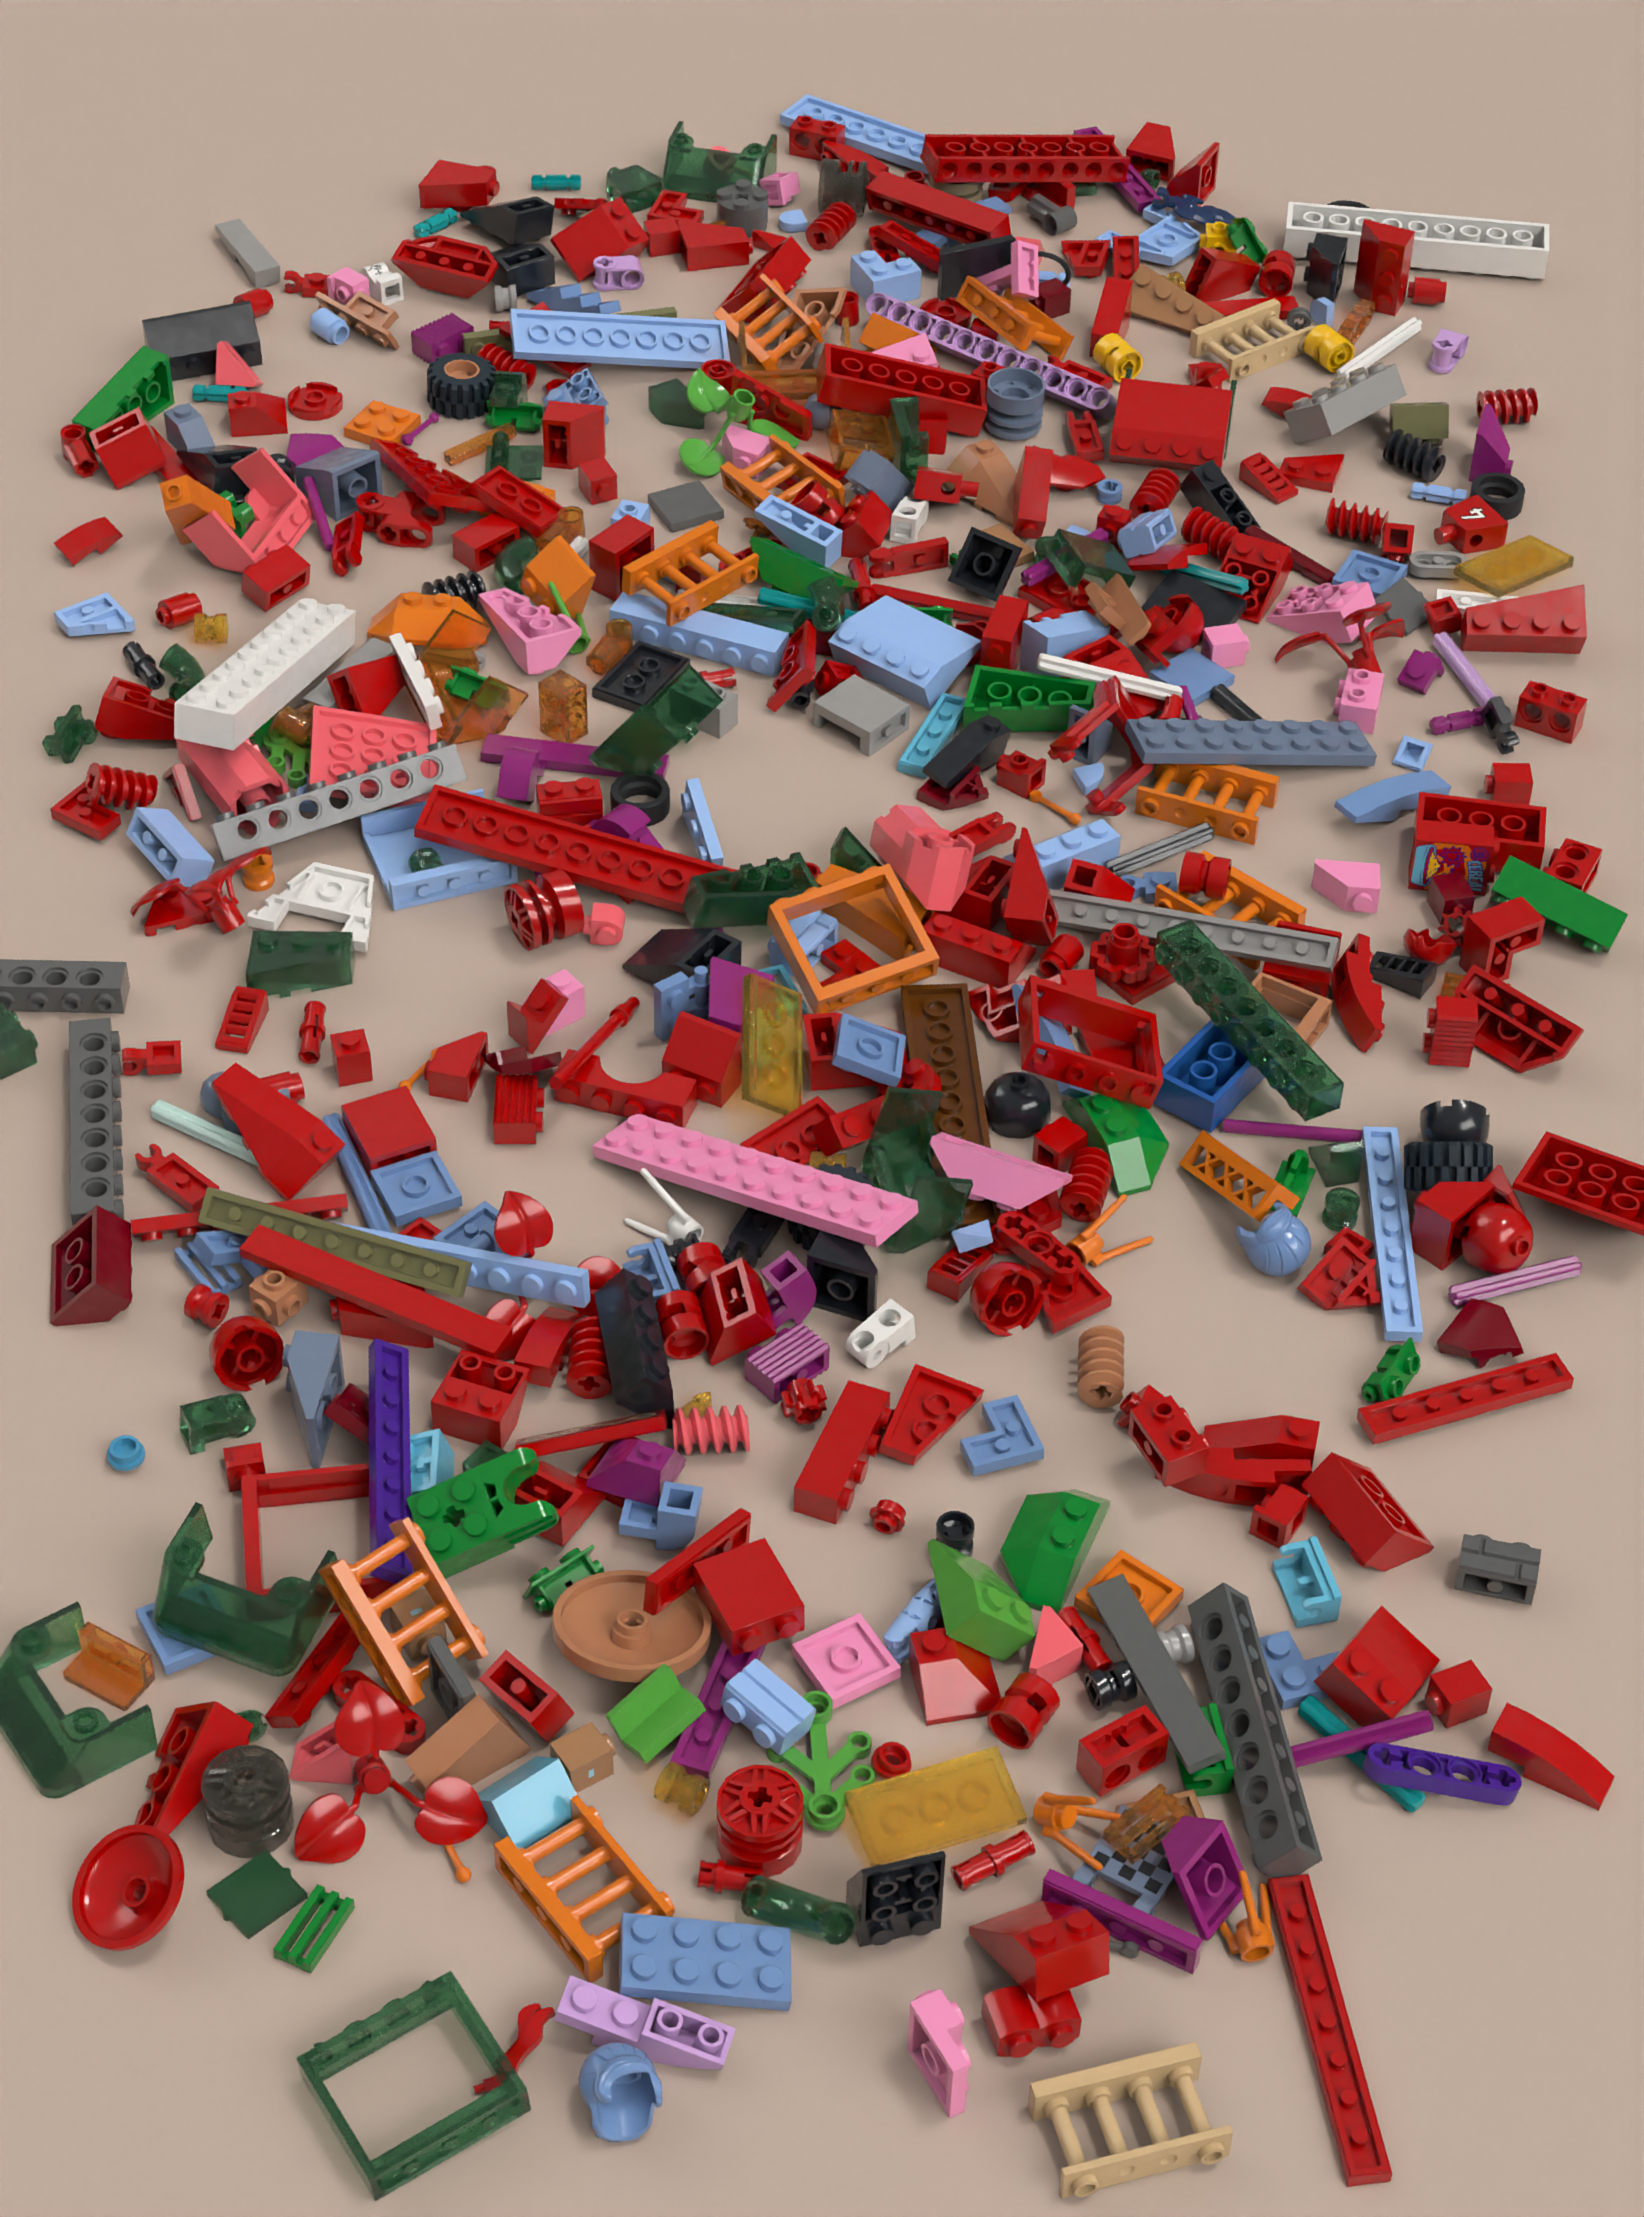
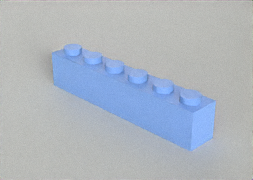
[609,592,789,677]

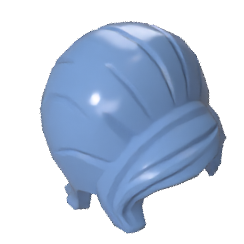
[1236,1200,1311,1276]
[578,2042,663,2143]

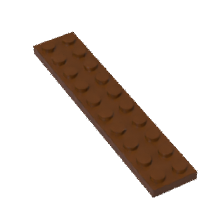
[900,983,1001,1235]

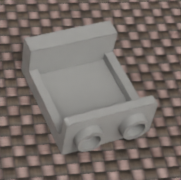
[813,674,910,757]

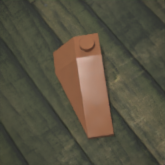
[776,287,847,375]
[942,439,1046,528]

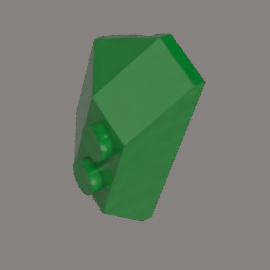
[749,536,859,603]
[1063,1093,1169,1198]
[1000,1489,1111,1613]

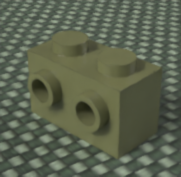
[1389,402,1449,444]

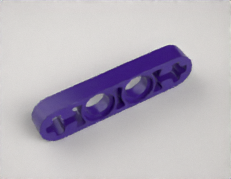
[1362,1743,1522,1806]

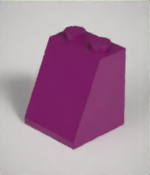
[709,957,774,1072]

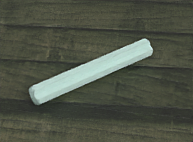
[151,1100,259,1166]

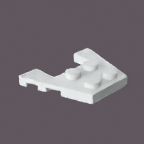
[247,862,375,953]

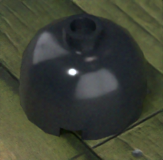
[984,1072,1051,1139]
[1420,1099,1490,1142]

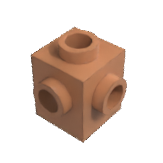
[249,1269,309,1327]

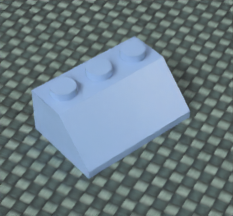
[1004,819,1121,890]

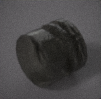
[818,158,871,217]
[201,1745,295,1858]

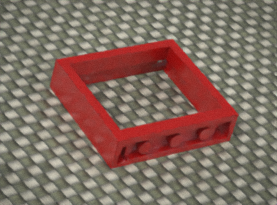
[1018,974,1163,1109]
[241,1463,395,1621]

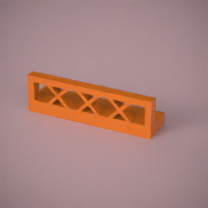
[1179,1130,1300,1222]

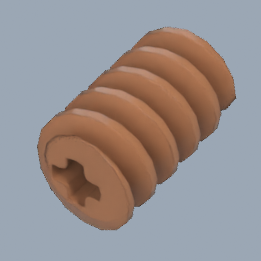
[1077,1325,1125,1408]

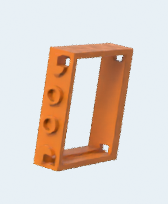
[767,863,940,1014]

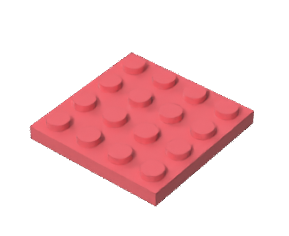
[308,705,437,807]

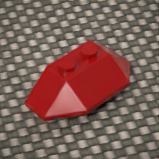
[391,235,498,299]
[1454,964,1584,1073]

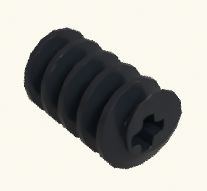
[1383,429,1446,482]
[421,570,487,609]

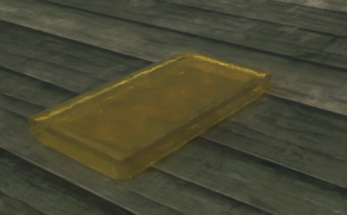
[1454,535,1574,598]
[742,973,802,1116]
[844,1746,1027,1867]

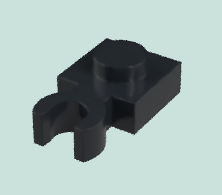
[1480,696,1520,755]

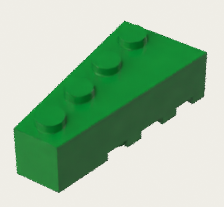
[72,345,175,453]
[963,665,1096,732]

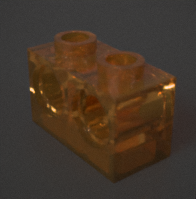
[538,669,588,743]

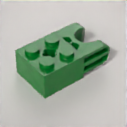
[406,1448,559,1579]

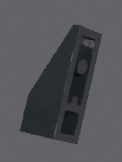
[922,714,1012,789]

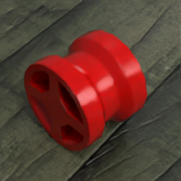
[184,1284,230,1328]

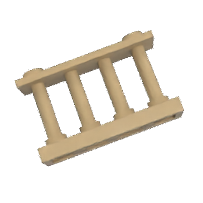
[1189,298,1315,383]
[1028,2042,1233,2198]

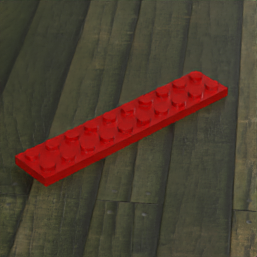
[414,784,743,925]

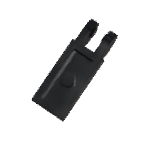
[722,1207,785,1270]

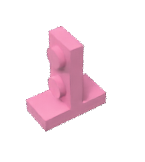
[976,240,1039,300]

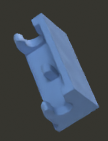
[623,1238,680,1303]

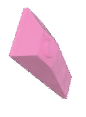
[478,588,581,675]

